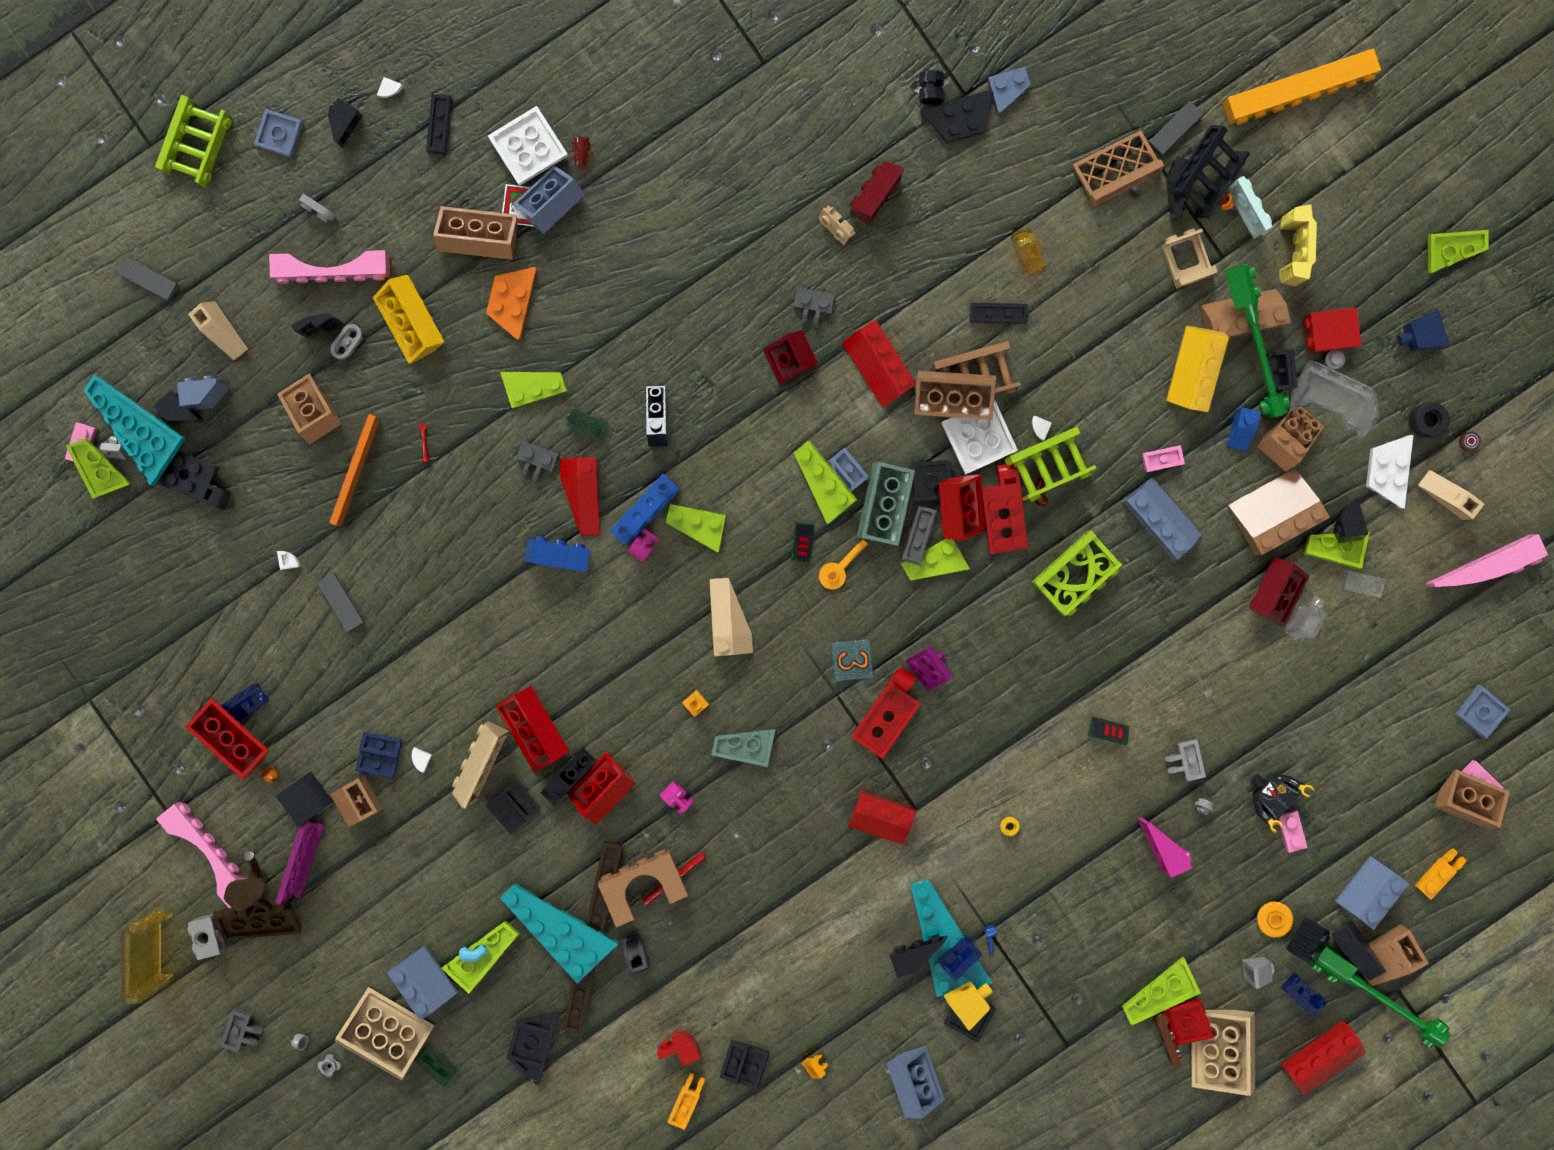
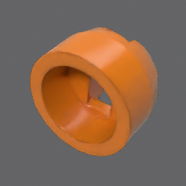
[1218,193,1235,211]
[261,766,279,783]

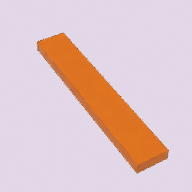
[330,414,380,526]

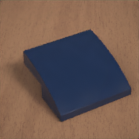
[355,732,402,779]

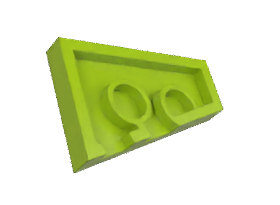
[1428,230,1489,273]
[500,372,567,409]
[66,438,131,498]
[666,504,726,553]
[1304,532,1370,570]
[901,539,970,581]

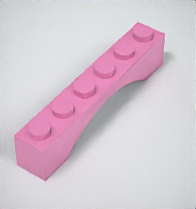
[269,250,391,284]
[156,801,247,908]

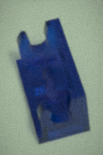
[221,683,270,722]
[938,935,983,982]
[1280,972,1326,1018]

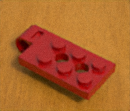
[982,464,1028,554]
[851,666,921,759]

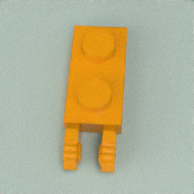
[1415,848,1466,900]
[667,1072,705,1130]

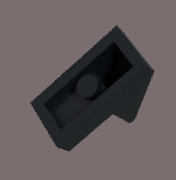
[621,933,650,975]

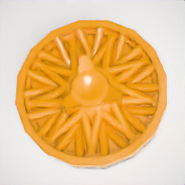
[1257,902,1293,937]

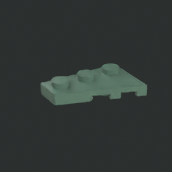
[711,729,775,767]

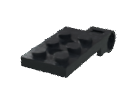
[144,451,232,510]

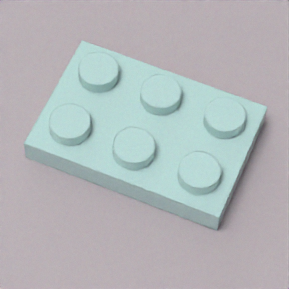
[1227,176,1273,239]

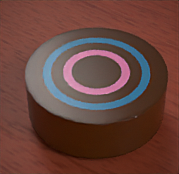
[1459,431,1481,451]

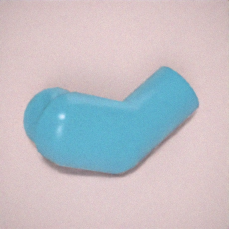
[459,944,489,962]

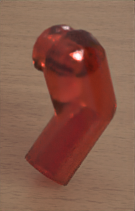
[1035,477,1048,507]

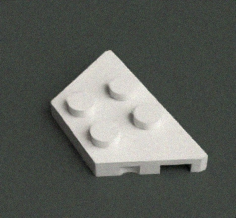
[1366,435,1413,509]

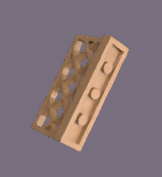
[1072,130,1164,207]

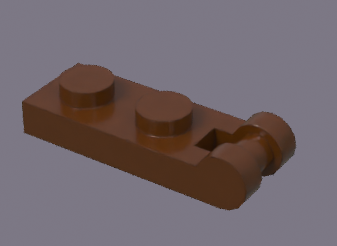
[1153,1012,1182,1068]

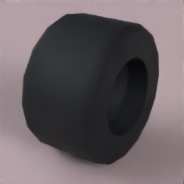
[1409,402,1450,438]

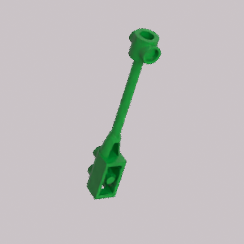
[1225,263,1291,418]
[1310,944,1450,1048]

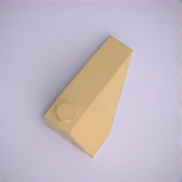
[710,578,753,656]

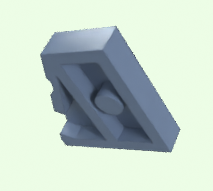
[987,67,1030,115]
[830,447,870,492]

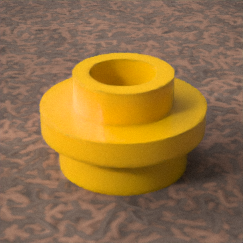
[1000,817,1020,836]

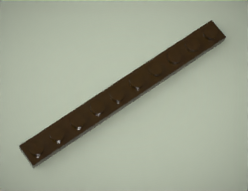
[562,841,623,1034]

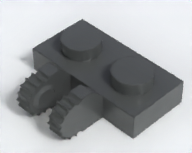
[793,287,835,327]
[516,441,559,482]
[220,1008,263,1052]

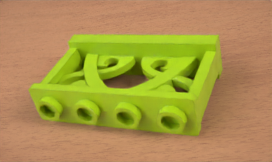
[1032,530,1122,616]

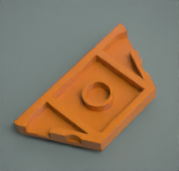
[486,267,537,340]

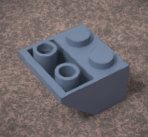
[177,376,230,410]

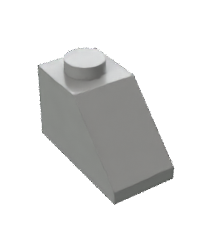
[1242,957,1274,989]

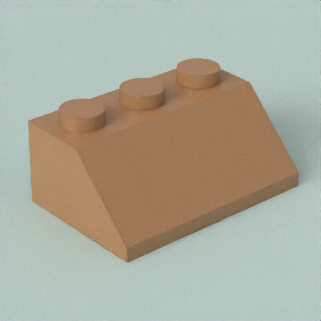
[1435,770,1510,830]

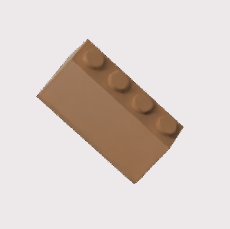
[433,206,518,260]
[1201,289,1291,338]
[915,371,996,420]

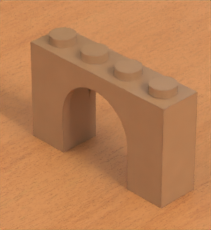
[598,850,688,927]

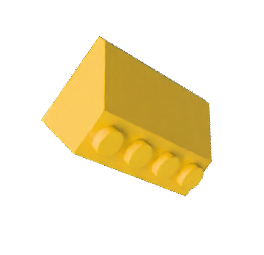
[373,275,444,364]
[1166,326,1229,412]

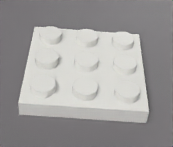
[488,106,568,186]
[941,399,1018,475]

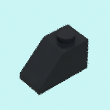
[328,98,362,148]
[154,391,204,423]
[1334,498,1368,543]

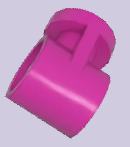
[628,528,659,563]
[660,781,693,815]

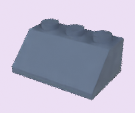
[513,165,585,234]
[1335,856,1409,930]
[387,945,458,1020]
[886,1046,945,1119]

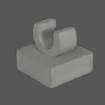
[100,436,128,459]

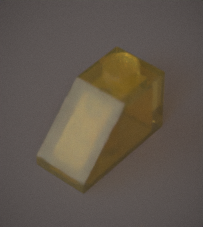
[1011,227,1046,276]

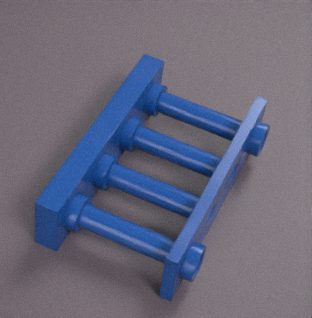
[610,474,680,545]

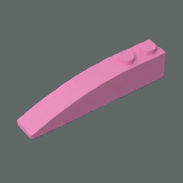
[1426,534,1548,587]

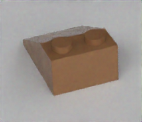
[277,373,342,445]

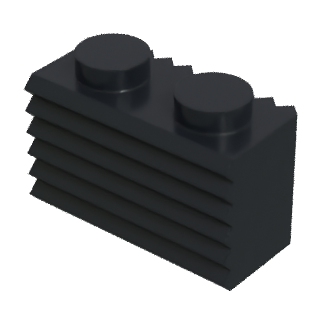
[1286,917,1331,965]

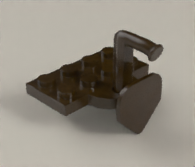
[212,851,302,940]

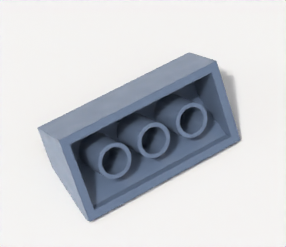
[1123,477,1201,560]

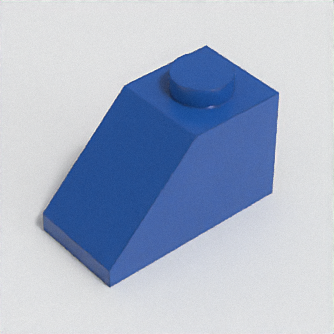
[1226,408,1261,452]

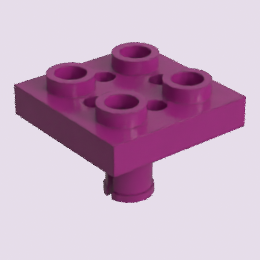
[905,646,953,691]

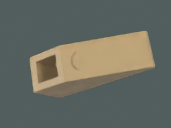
[188,301,248,360]
[1417,470,1485,520]

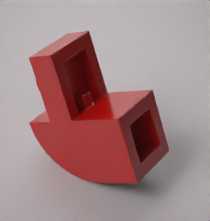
[656,1031,702,1066]

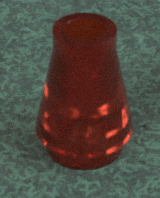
[572,137,591,166]

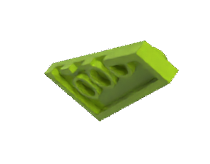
[442,921,520,994]

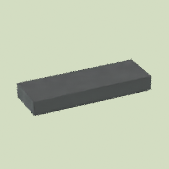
[1148,101,1203,156]
[117,256,179,301]
[902,506,937,566]
[317,573,365,632]

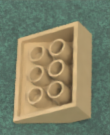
[452,721,509,809]
[335,987,435,1081]
[1192,1010,1255,1096]

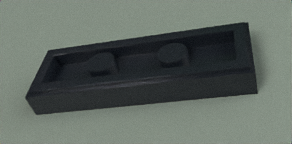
[426,94,452,155]
[969,303,1028,324]

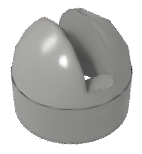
[291,1034,309,1051]

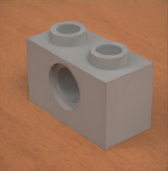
[188,914,227,960]

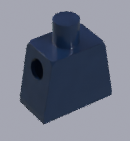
[1397,309,1449,351]

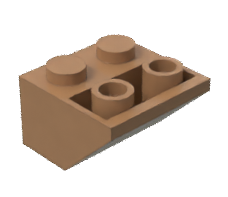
[330,775,383,827]

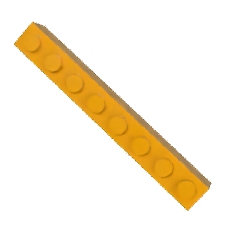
[1222,48,1381,125]

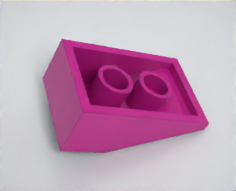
[1137,817,1192,878]

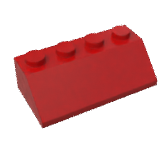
[842,319,916,408]
[496,686,569,772]
[185,698,270,779]
[1280,1021,1366,1097]

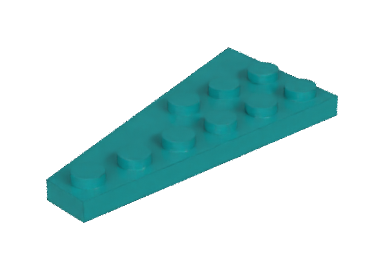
[83,375,186,486]
[910,879,993,997]
[500,884,620,983]

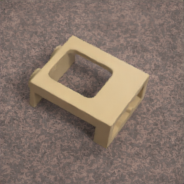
[1161,228,1217,289]

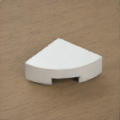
[377,77,403,98]
[1032,416,1052,441]
[277,551,301,570]
[412,747,432,773]

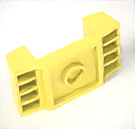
[1279,205,1317,286]

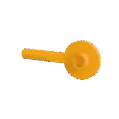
[819,539,868,589]

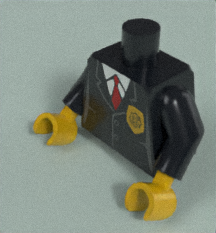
[1250,774,1315,834]

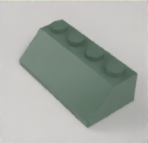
[857,462,915,546]

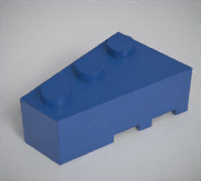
[523,536,590,572]

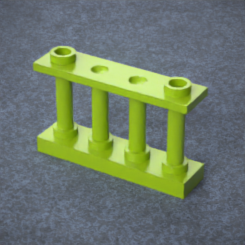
[155,95,232,188]
[1004,427,1097,502]

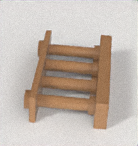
[932,341,1021,395]

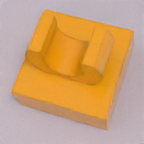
[682,690,709,717]
[801,1055,828,1079]

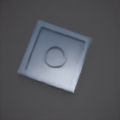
[254,108,304,158]
[1455,685,1511,739]

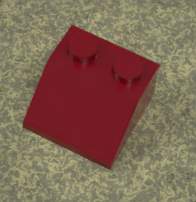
[763,330,818,384]

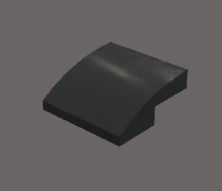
[291,314,343,338]
[275,772,333,827]
[486,780,541,835]
[720,1040,770,1090]

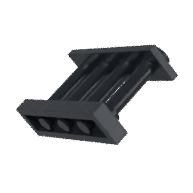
[1169,125,1250,219]

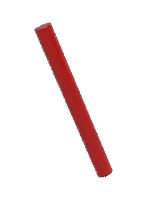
[642,852,706,906]

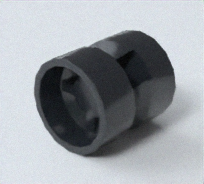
[919,70,944,105]

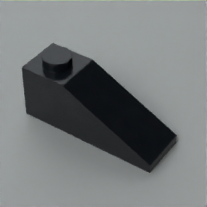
[1331,920,1386,981]

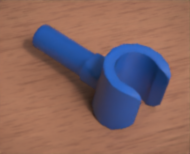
[984,924,997,953]

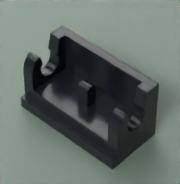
[1267,349,1298,391]

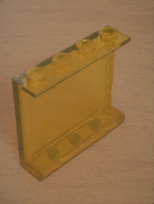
[121,910,173,1003]

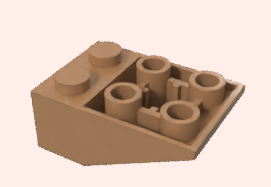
[1257,402,1324,472]
[1362,925,1429,986]

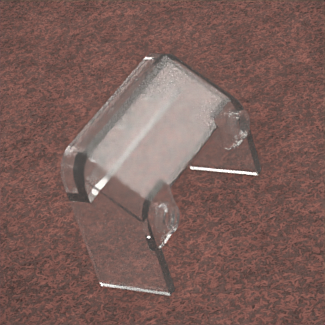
[1291,360,1379,442]

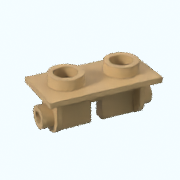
[817,206,856,245]

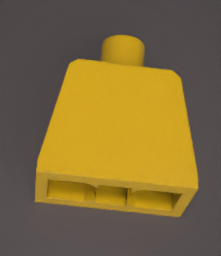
[944,981,993,1030]

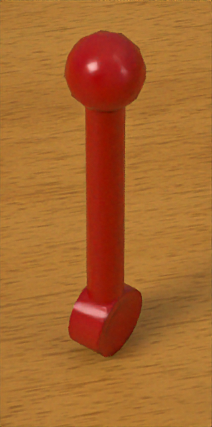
[419,423,429,463]

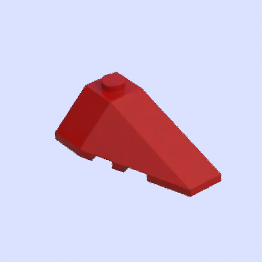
[560,457,600,536]

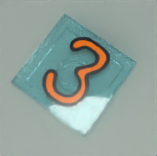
[831,639,873,681]

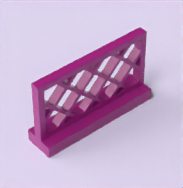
[275,819,325,904]

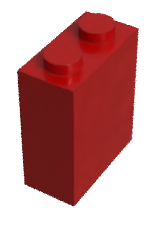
[1303,308,1361,354]

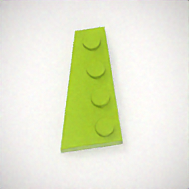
[794,440,857,524]
[1122,957,1201,1026]

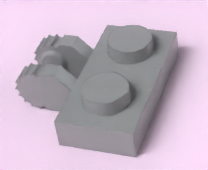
[1165,739,1206,781]

